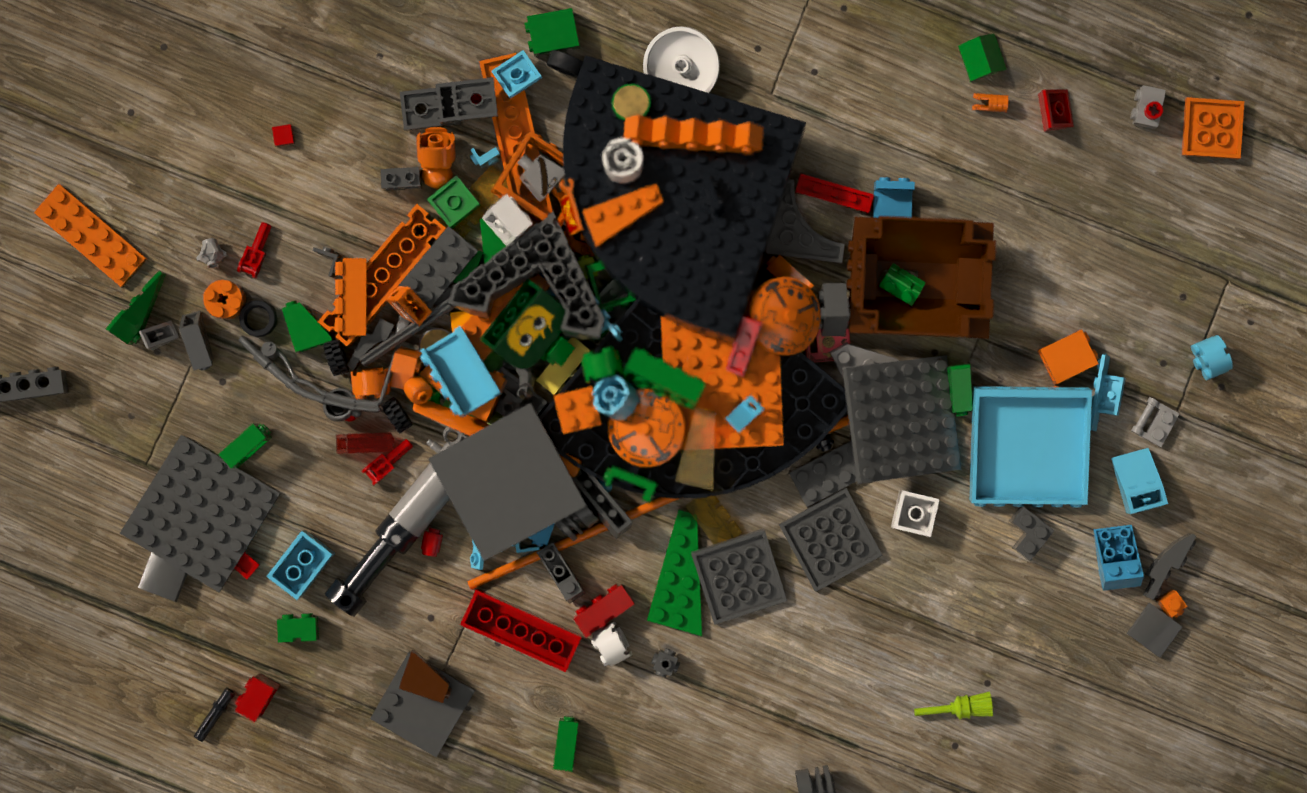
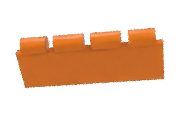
[335,258,367,336]

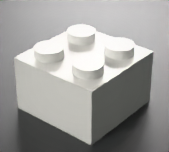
[482,194,533,246]
[891,490,940,537]

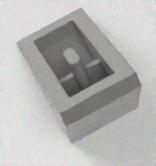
[139,321,179,350]

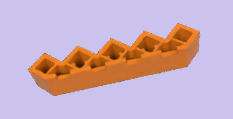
[624,114,763,155]

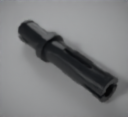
[194,687,235,742]

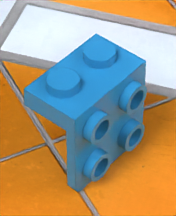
[873,177,915,218]

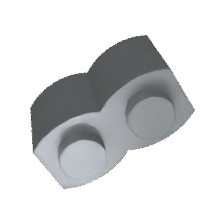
[1130,85,1166,129]

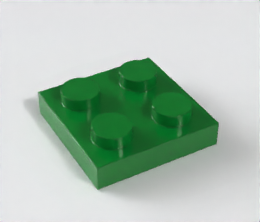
[427,175,481,229]

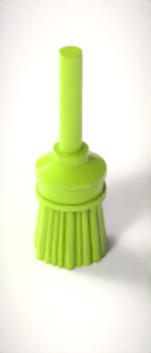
[914,691,993,720]

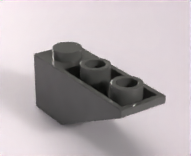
[537,542,586,603]

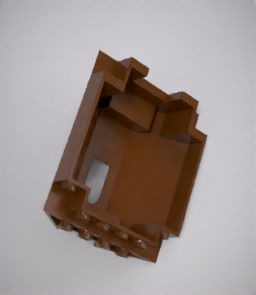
[846,216,996,339]

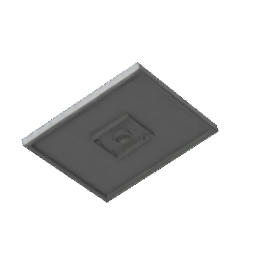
[428,403,587,561]

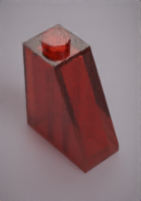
[336,432,394,454]

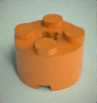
[416,127,456,169]
[203,280,246,319]
[351,368,391,399]

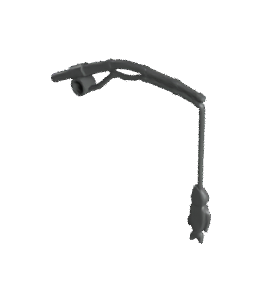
[238,309,417,412]

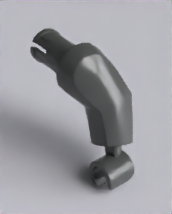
[503,360,535,400]

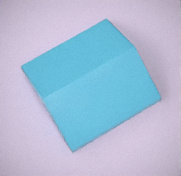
[492,50,542,99]

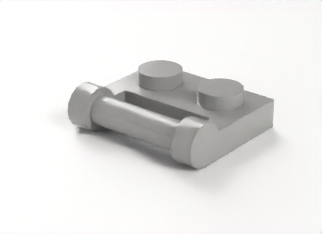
[1131,397,1180,447]

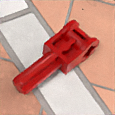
[237,222,272,279]
[361,439,413,486]

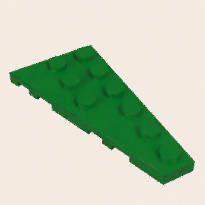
[647,509,702,636]

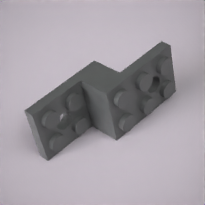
[400,77,498,131]

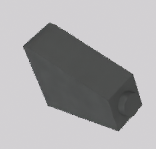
[179,311,214,371]

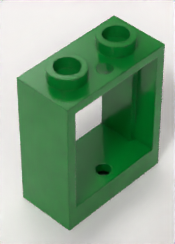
[585,262,636,312]
[218,423,272,469]

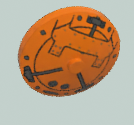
[748,277,821,355]
[608,389,686,467]

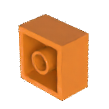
[554,386,602,434]

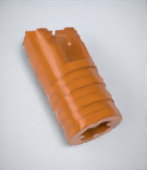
[972,93,1008,112]

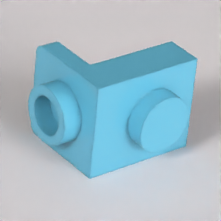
[470,147,501,168]

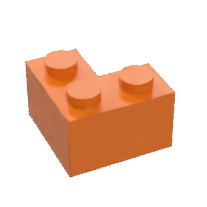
[390,346,424,390]

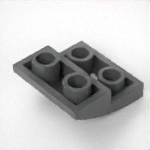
[138,552,187,602]
[1127,603,1182,658]

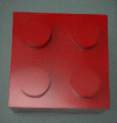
[235,673,280,723]

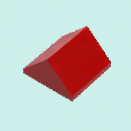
[1038,89,1074,132]

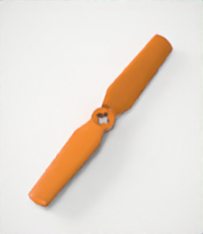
[413,401,581,477]

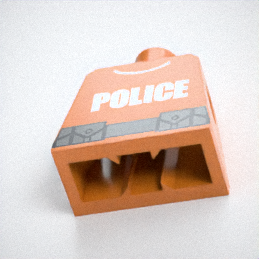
[387,286,432,326]

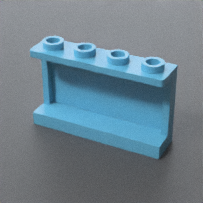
[420,326,502,418]

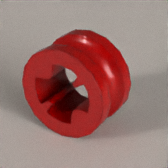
[1144,101,1163,120]

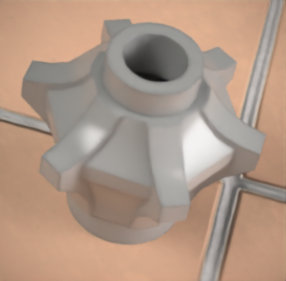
[196,238,227,268]

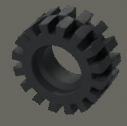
[323,339,349,376]
[381,397,413,434]

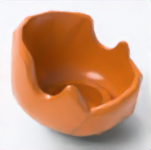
[421,168,453,190]

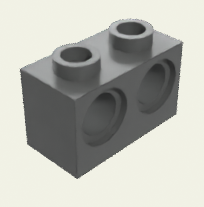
[380,167,422,191]

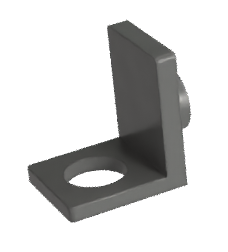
[312,247,341,278]

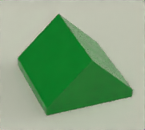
[958,33,1007,82]

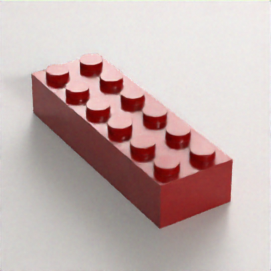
[460,588,582,673]

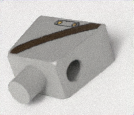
[517,154,565,202]

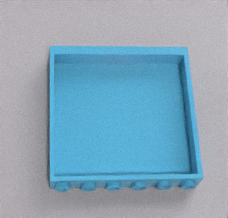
[969,386,1092,508]

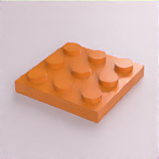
[1182,97,1244,159]

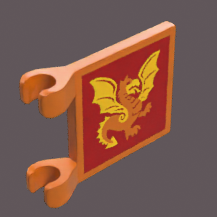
[552,178,583,237]

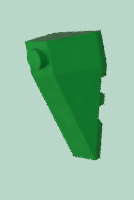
[106,271,166,345]

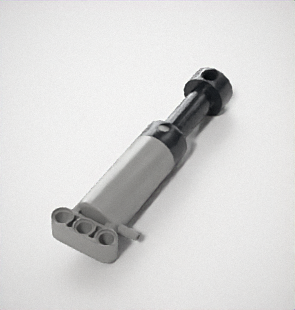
[325,427,468,617]

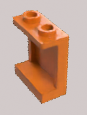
[1037,329,1099,384]

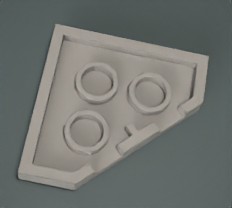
[830,343,899,380]

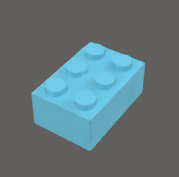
[266,530,335,600]

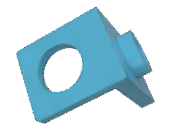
[726,395,764,432]
[512,542,540,553]

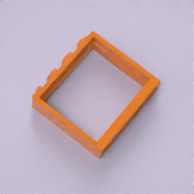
[490,132,565,227]

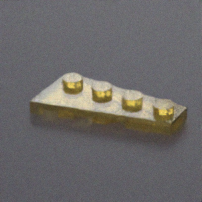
[675,407,715,491]

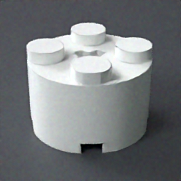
[603,138,643,183]
[591,622,632,667]

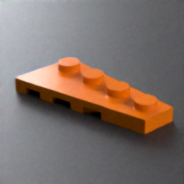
[583,184,663,248]

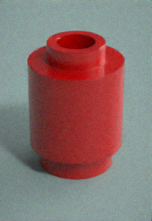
[421,528,443,557]

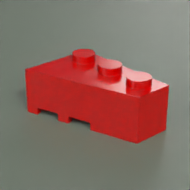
[573,584,635,638]

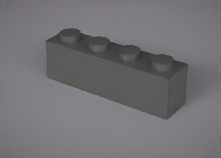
[572,464,633,539]

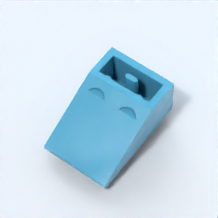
[1111,448,1168,514]

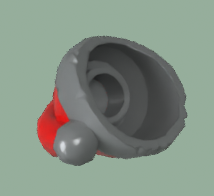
[323,388,362,422]

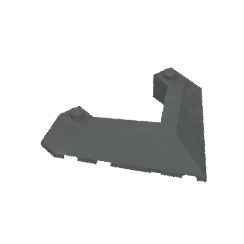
[449,212,604,339]

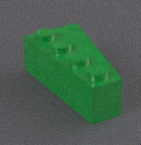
[623,349,706,410]

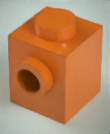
[1156,589,1188,618]

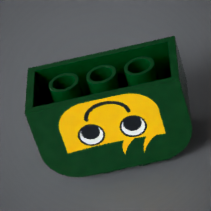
[480,279,566,369]

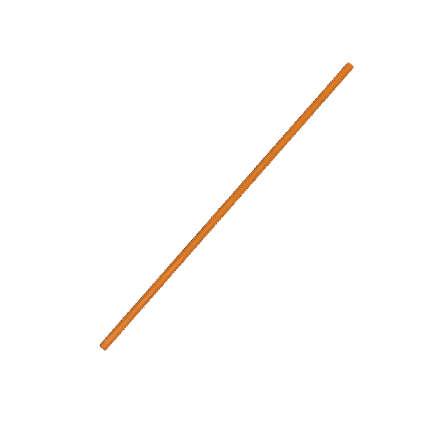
[467,415,850,590]

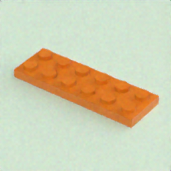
[34,184,147,288]

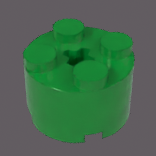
[581,347,624,383]

